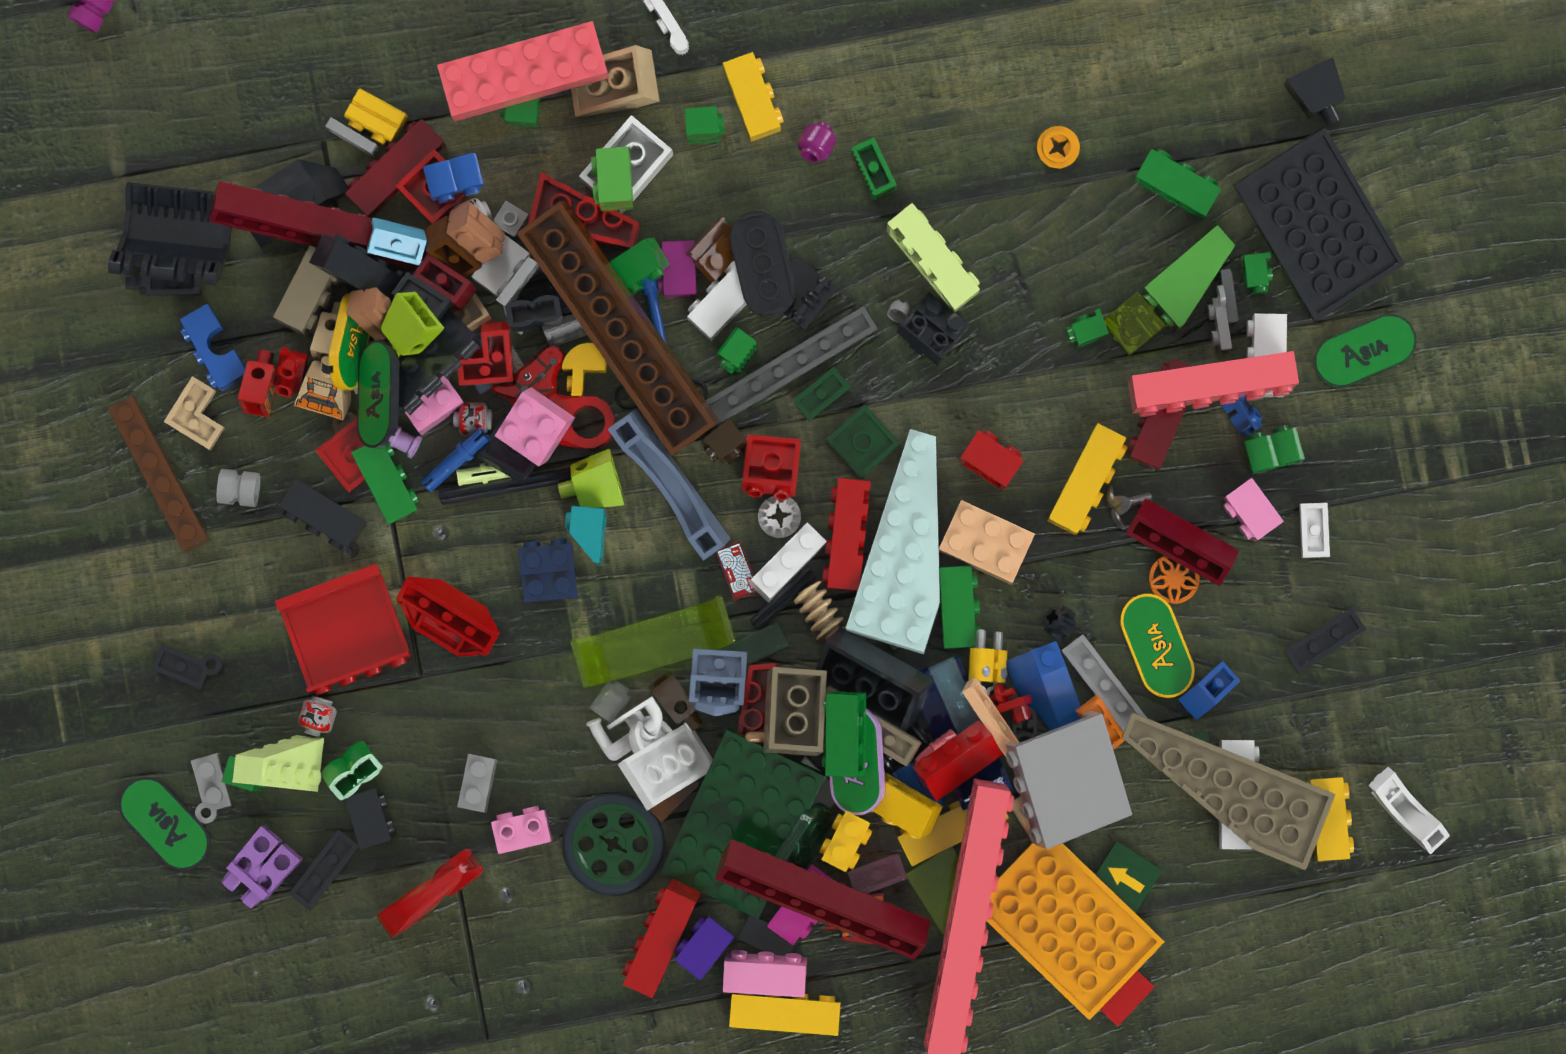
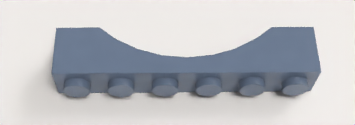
[608,409,731,561]

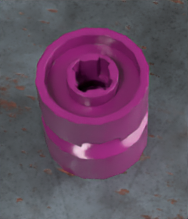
[67,0,115,34]

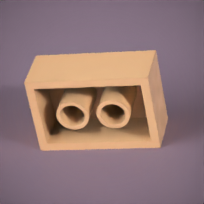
[939,500,1035,585]

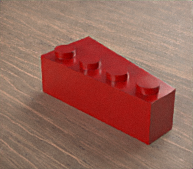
[822,478,871,592]

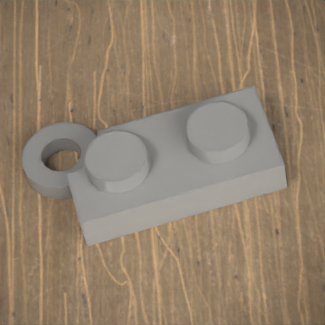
[1207,285,1232,353]
[191,753,232,824]

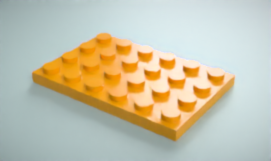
[986,842,1164,1020]

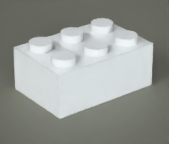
[579,115,673,214]

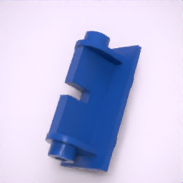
[1219,396,1263,437]

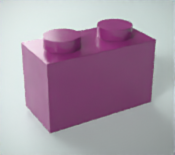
[658,240,697,299]

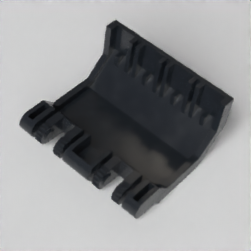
[108,182,232,286]

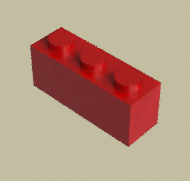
[912,720,1003,801]

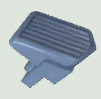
[689,649,748,716]

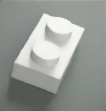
[1299,503,1330,558]

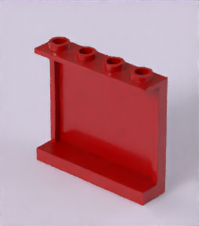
[275,564,412,696]

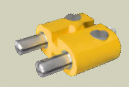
[968,629,1007,696]

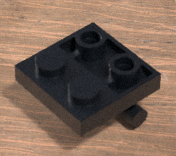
[896,292,971,366]

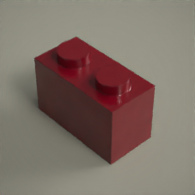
[413,254,477,311]

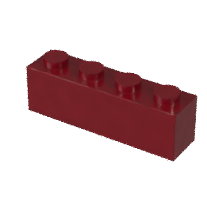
[345,119,446,218]
[1127,358,1192,471]
[1125,498,1240,586]

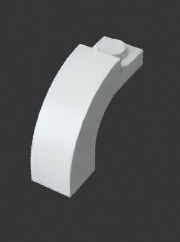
[1369,767,1450,854]

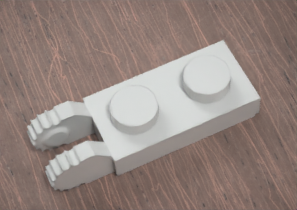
[642,0,689,56]

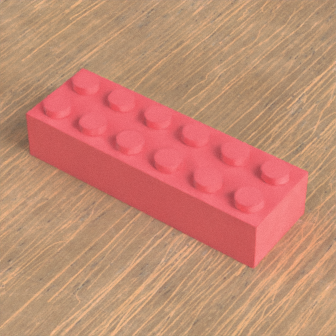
[437,21,609,122]
[1127,351,1299,417]

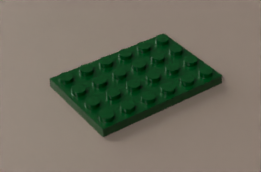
[661,728,826,919]

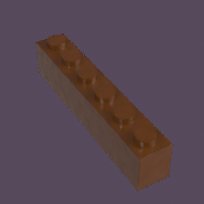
[108,396,211,553]

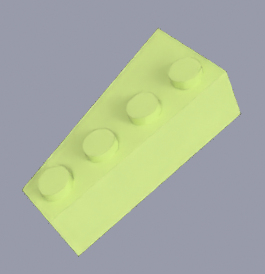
[886,203,980,312]
[232,735,324,792]

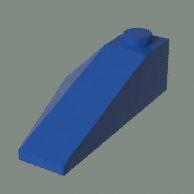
[1007,641,1081,731]

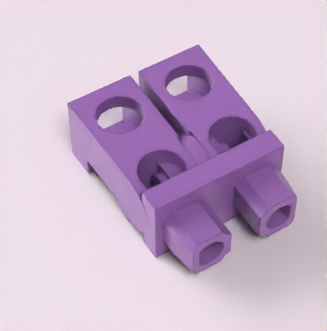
[221,825,304,908]

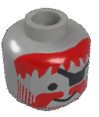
[453,402,493,437]
[298,696,337,737]

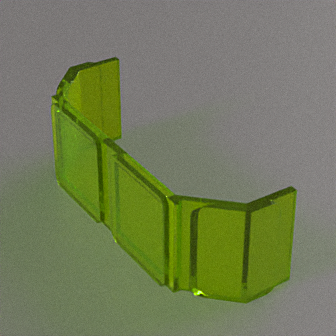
[570,596,736,688]

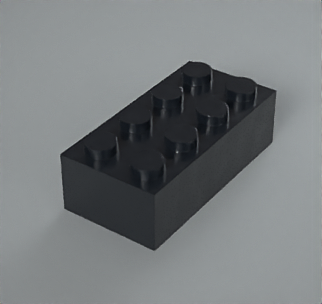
[815,627,933,732]

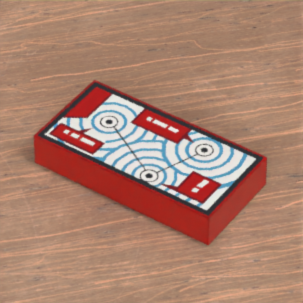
[716,541,757,601]

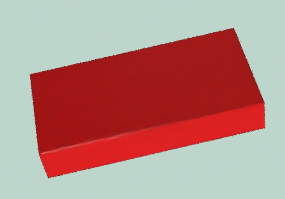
[1100,971,1154,1026]

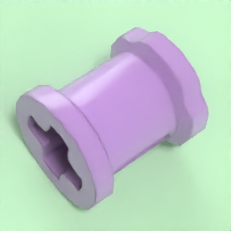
[389,426,422,459]

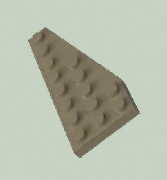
[1122,712,1335,870]

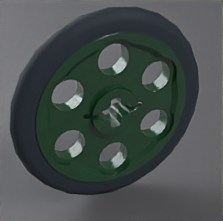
[562,793,665,896]

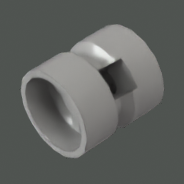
[216,469,260,507]

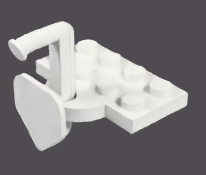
[586,696,713,810]

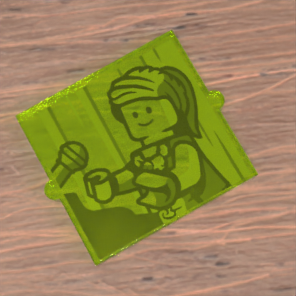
[1104,291,1166,355]

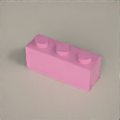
[723,950,807,997]

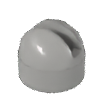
[887,300,911,323]

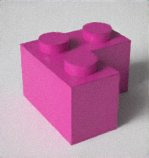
[767,865,836,945]

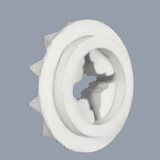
[758,496,801,538]

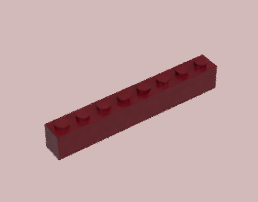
[209,181,426,271]
[715,839,930,960]

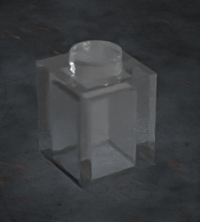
[590,681,631,723]

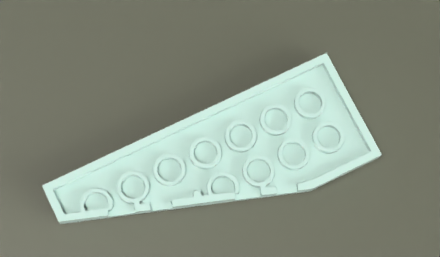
[846,429,940,654]

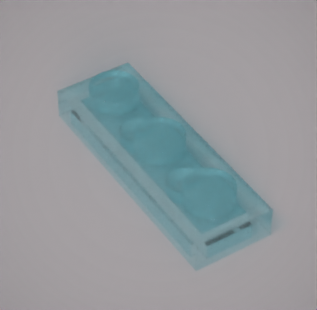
[929,657,983,734]

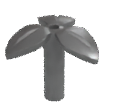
[1106,485,1152,530]

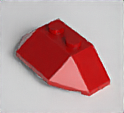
[396,576,500,656]

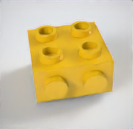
[819,811,873,872]

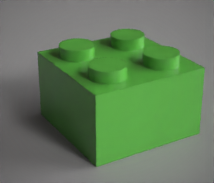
[591,147,634,211]

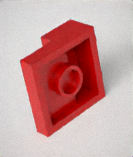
[742,434,801,500]

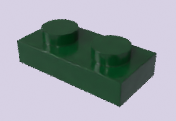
[792,367,851,422]

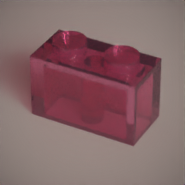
[847,853,908,894]

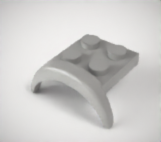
[496,256,544,335]

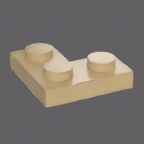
[164,376,225,451]

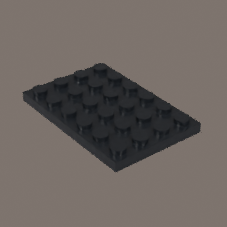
[1233,127,1405,322]

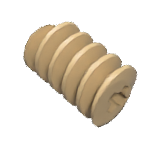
[794,581,846,641]

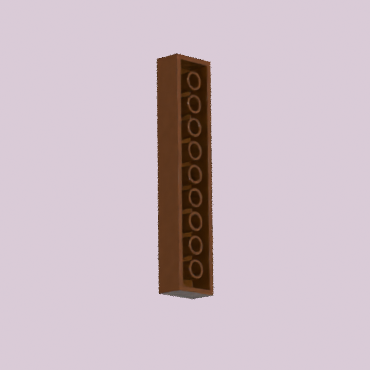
[517,201,720,455]

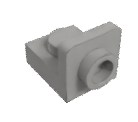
[493,201,530,237]

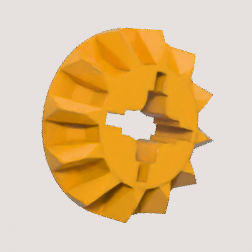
[1037,126,1080,169]

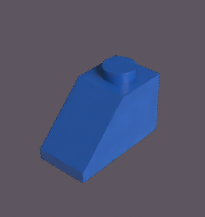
[1179,661,1240,720]

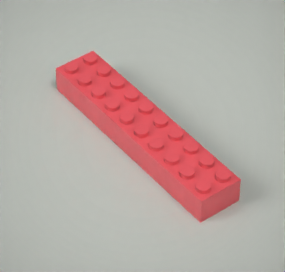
[924,778,1014,1054]

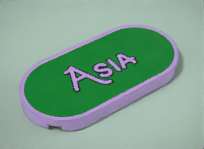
[830,709,885,815]

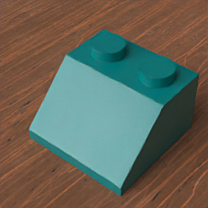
[565,506,607,566]

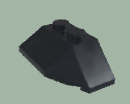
[251,159,348,249]

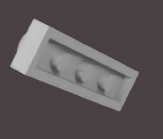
[1061,634,1148,733]

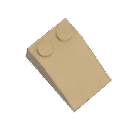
[571,45,660,117]

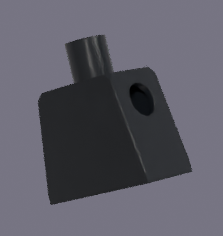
[1284,57,1345,127]

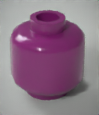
[797,122,837,163]

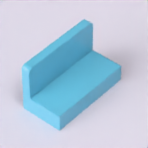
[367,218,427,265]

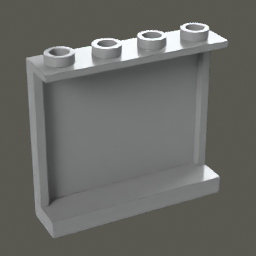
[1005,710,1132,849]

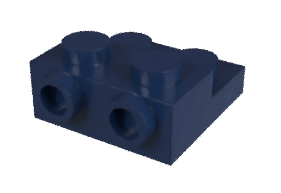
[518,539,578,603]

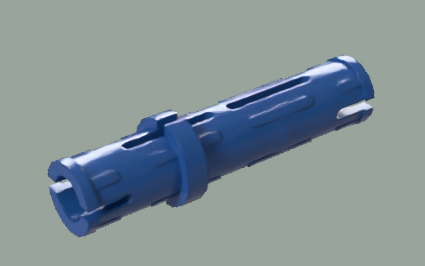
[421,427,491,492]

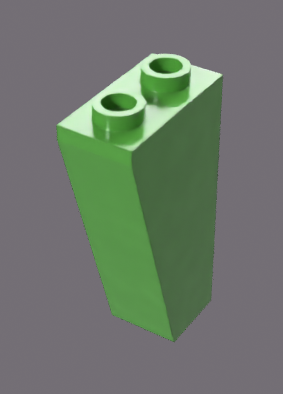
[1143,225,1235,331]

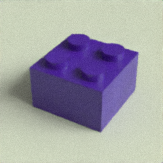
[674,916,735,980]

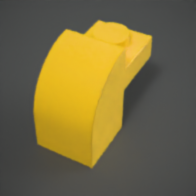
[562,343,607,396]

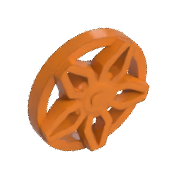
[1149,556,1200,604]

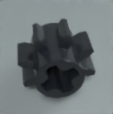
[1043,604,1077,640]

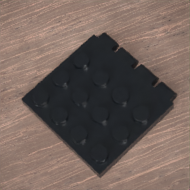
[368,308,480,415]

